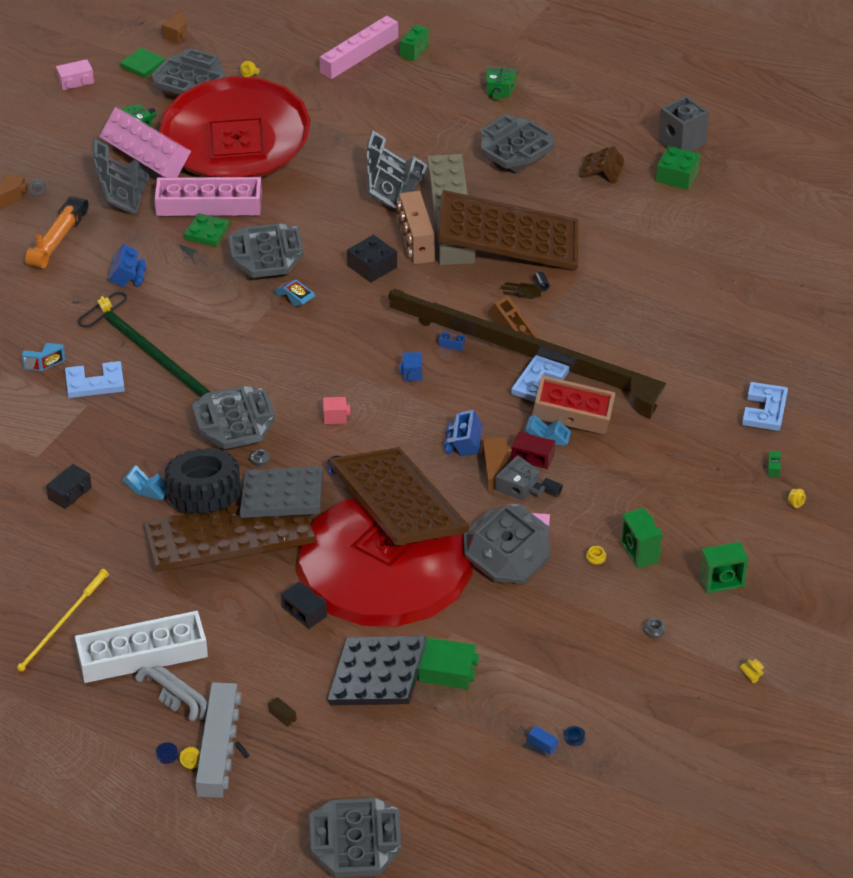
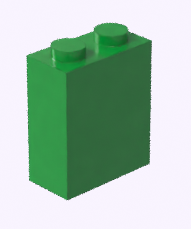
[419,637,480,690]

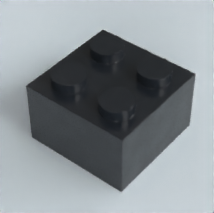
[347,234,397,283]

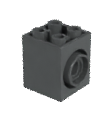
[658,96,709,151]

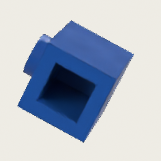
[399,352,422,382]

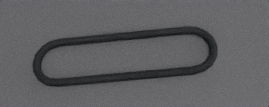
[77,292,127,327]

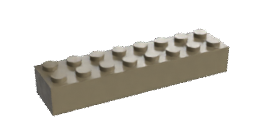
[428,154,475,265]

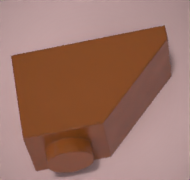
[162,9,188,44]
[0,174,28,209]

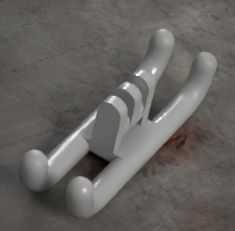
[136,666,208,722]

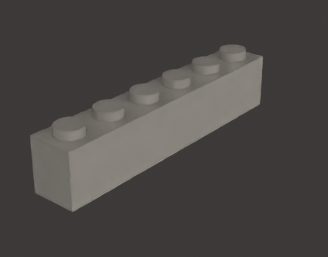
[196,683,242,798]

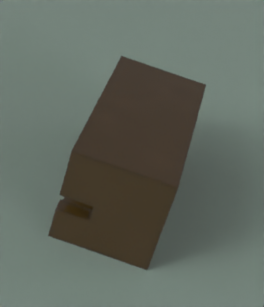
[268,697,297,727]

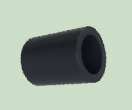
[533,272,550,292]
[542,478,563,497]

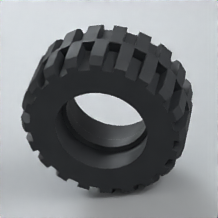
[164,448,241,514]

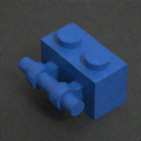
[108,243,146,287]
[444,410,483,456]

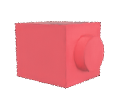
[323,397,350,424]

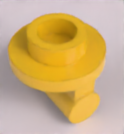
[240,61,260,77]
[740,658,764,683]
[180,747,201,769]

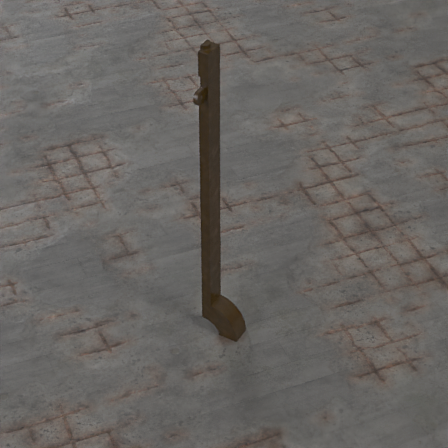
[388,288,666,419]

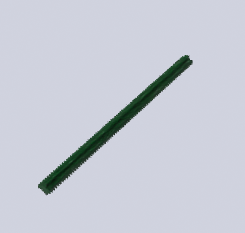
[105,310,211,397]

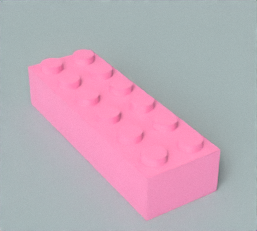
[99,107,191,178]
[155,177,262,216]

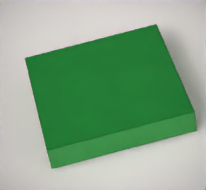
[120,47,166,78]

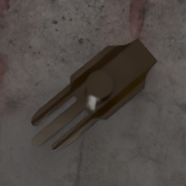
[501,282,542,299]

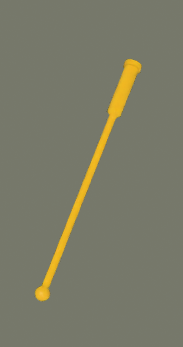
[17,569,109,672]

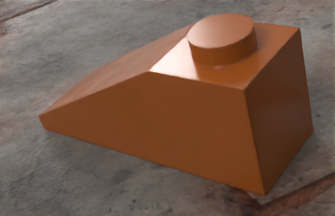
[487,296,540,339]
[483,437,511,493]

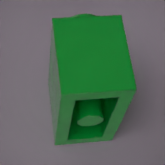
[400,25,429,61]

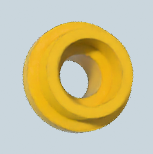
[97,296,113,313]
[788,488,806,508]
[586,546,606,565]

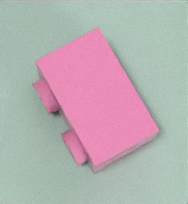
[56,59,94,90]

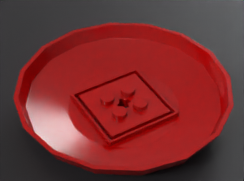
[159,76,311,178]
[295,497,473,627]

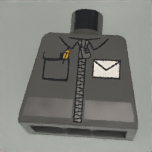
[495,456,545,500]

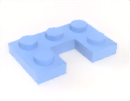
[511,355,569,402]
[65,361,125,398]
[742,382,788,431]

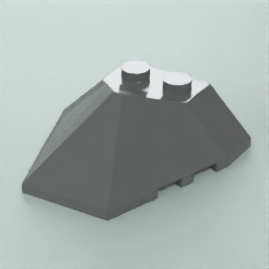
[367,130,427,211]
[92,139,149,215]

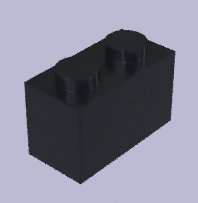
[46,464,92,509]
[281,582,327,629]

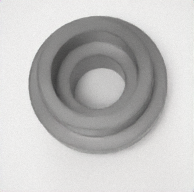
[29,179,46,195]
[250,449,270,467]
[645,618,665,637]

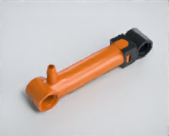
[25,196,89,269]

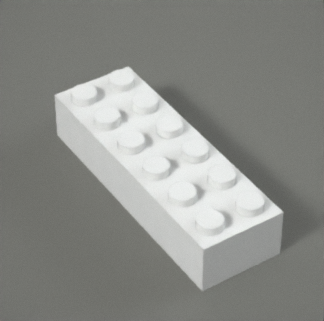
[75,611,208,683]

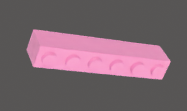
[319,16,398,79]

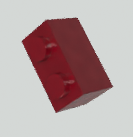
[511,432,556,469]

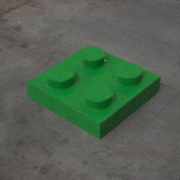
[184,213,230,247]

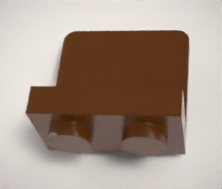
[579,146,624,184]

